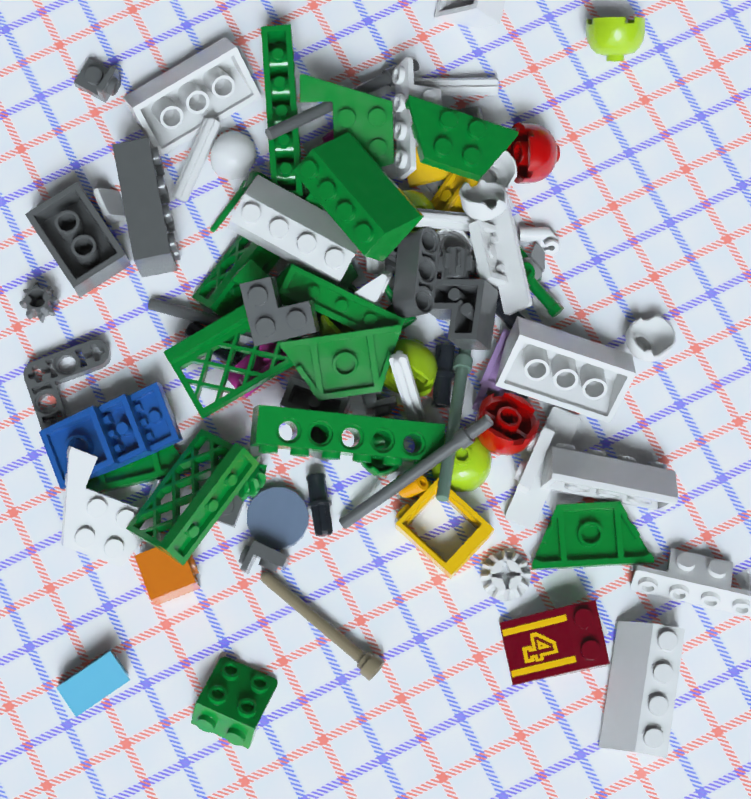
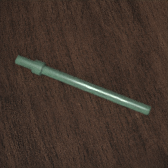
[436,348,473,502]

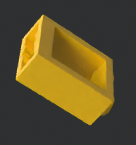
[395,478,495,579]

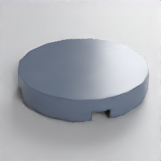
[247,487,309,550]

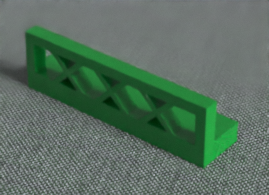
[192,235,281,317]
[279,264,406,330]

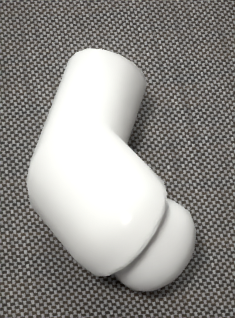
[519,227,561,255]

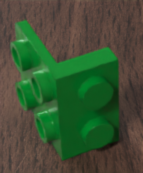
[191,657,278,749]

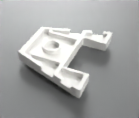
[61,446,183,567]

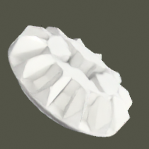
[480,550,531,601]

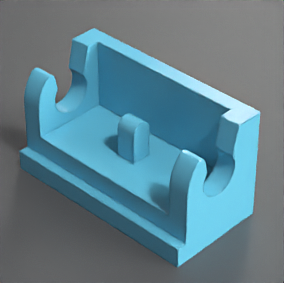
[56,649,130,717]

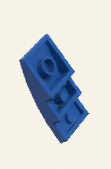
[39,382,183,489]

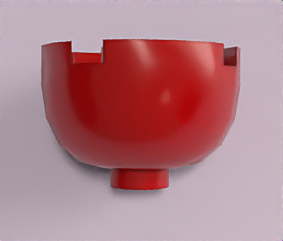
[506,122,560,184]
[475,392,540,456]

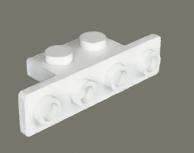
[392,57,442,179]
[468,197,532,315]
[505,406,581,530]
[630,548,751,617]

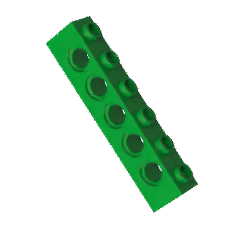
[261,24,304,199]
[250,405,445,466]

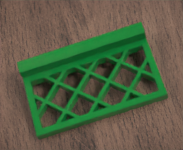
[163,305,301,419]
[126,429,259,566]

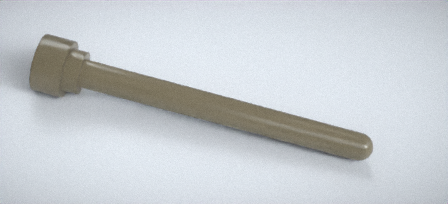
[260,571,385,681]

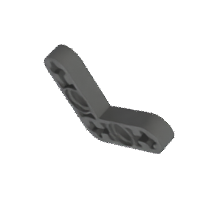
[23,339,112,430]

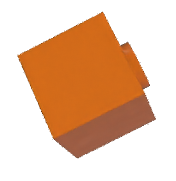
[134,548,200,606]

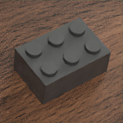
[25,182,131,298]

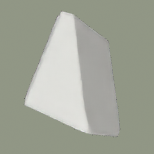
[93,188,126,225]
[354,270,392,304]

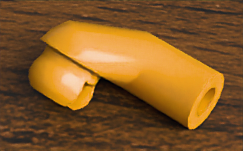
[397,475,429,498]

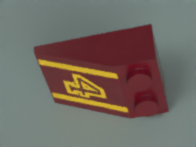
[499,600,610,686]

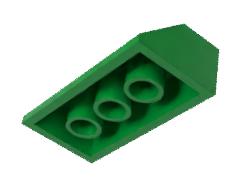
[293,132,424,262]

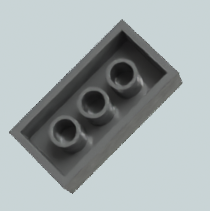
[112,137,181,278]

